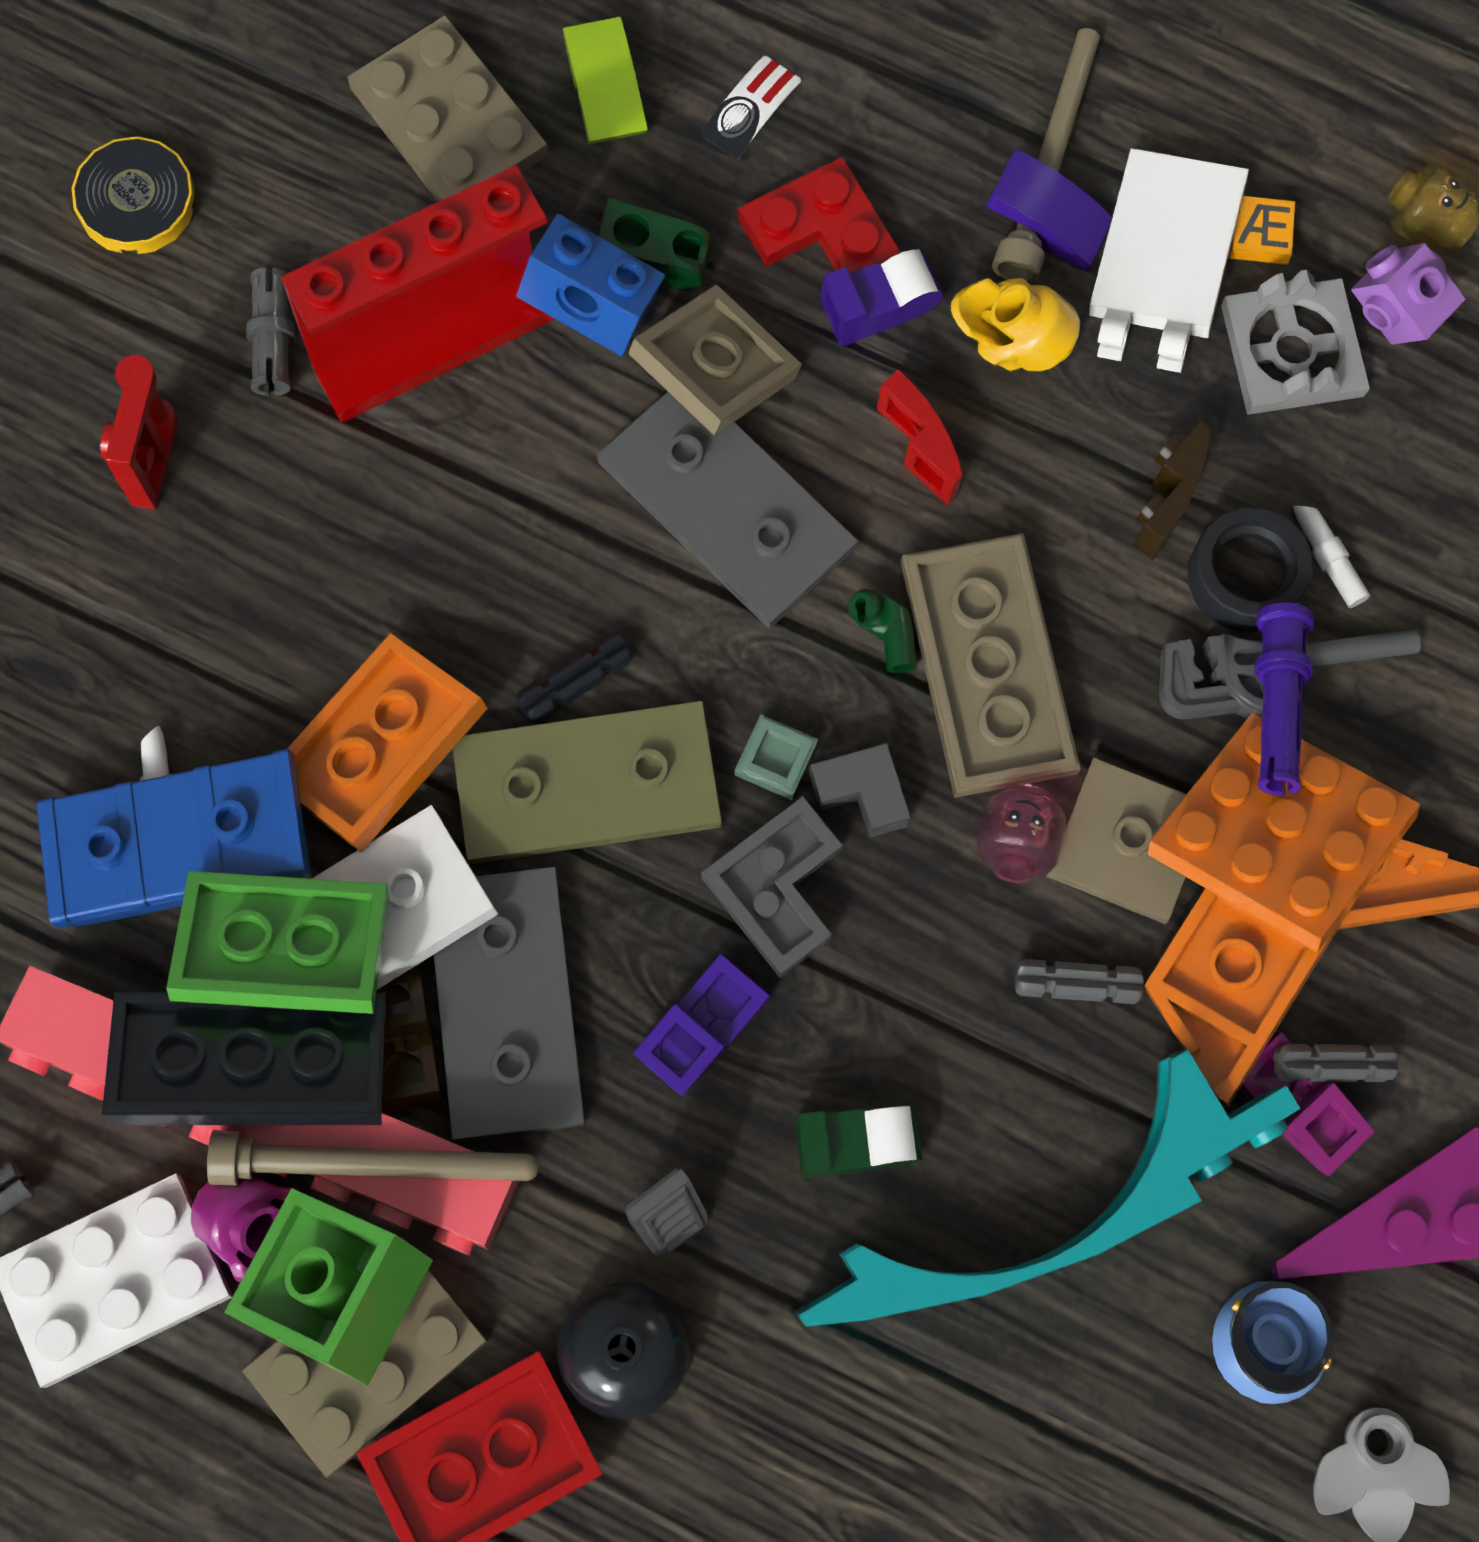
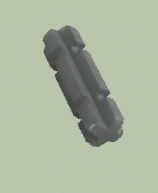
[1015,959,1144,1004]
[1273,1044,1399,1082]

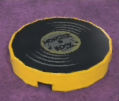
[71,136,195,254]

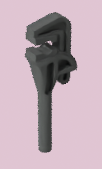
[1159,629,1421,720]

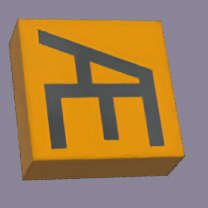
[1228,196,1295,265]

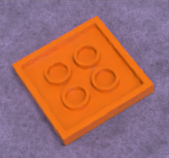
[1148,713,1421,953]

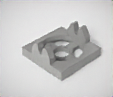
[1221,270,1370,415]

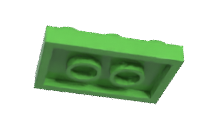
[166,871,389,1014]

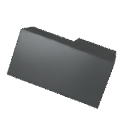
[809,743,910,838]

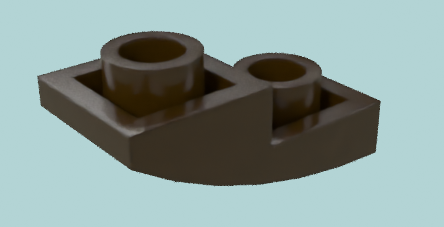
[1134,421,1210,561]

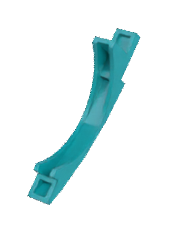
[795,1050,1300,1327]

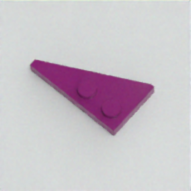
[1271,1128,1479,1280]

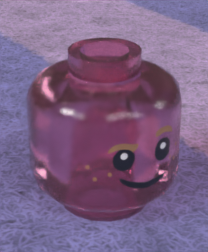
[977,784,1066,884]

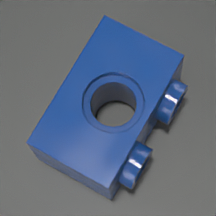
[516,213,665,357]

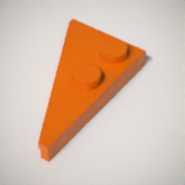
[1338,839,1479,930]

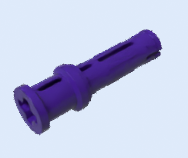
[1254,602,1315,796]

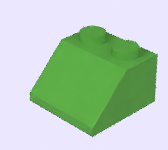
[224,1188,433,1386]

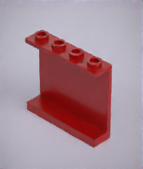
[281,165,555,423]

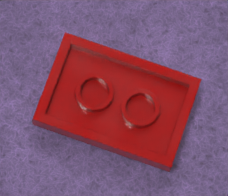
[356,1351,603,1542]

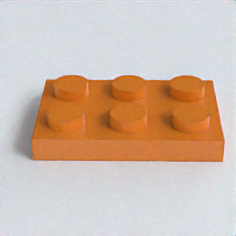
[287,633,488,853]

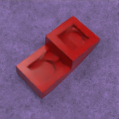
[877,369,963,506]

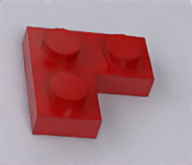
[737,157,901,273]

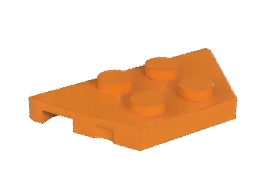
[1145,888,1355,1108]

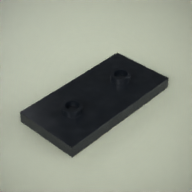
[102,992,386,1125]

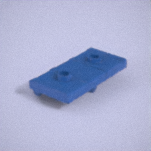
[37,748,311,928]

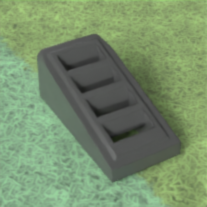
[626,1168,708,1259]

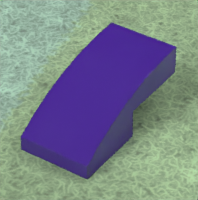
[986,148,1112,271]
[633,954,773,1097]

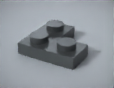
[701,796,843,978]

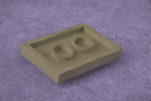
[347,15,548,202]
[242,1237,488,1478]

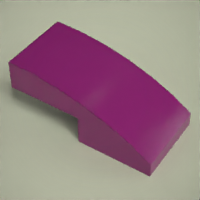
[1240,1032,1375,1176]

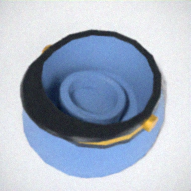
[1212,1281,1334,1404]

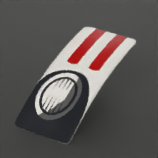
[701,56,801,159]

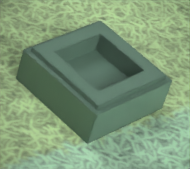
[735,714,818,800]

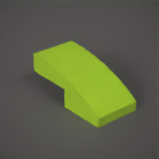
[563,17,648,145]

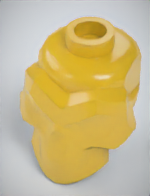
[951,278,1080,371]

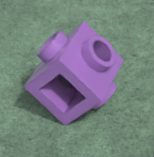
[1351,243,1466,345]

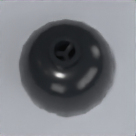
[556,1282,691,1420]

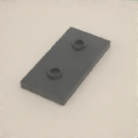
[597,391,858,630]
[434,867,585,1142]

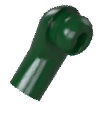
[848,589,918,673]

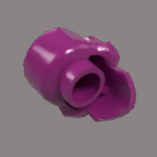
[190,1177,301,1282]

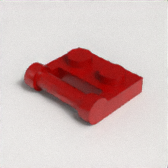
[100,355,178,510]

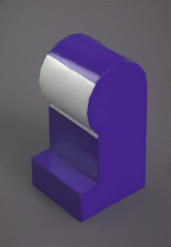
[820,249,943,348]

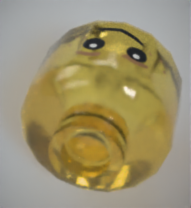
[1388,164,1479,254]

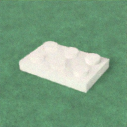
[0,1174,233,1388]

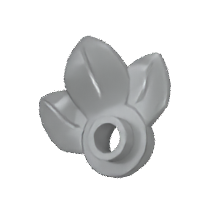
[1313,1408,1450,1542]

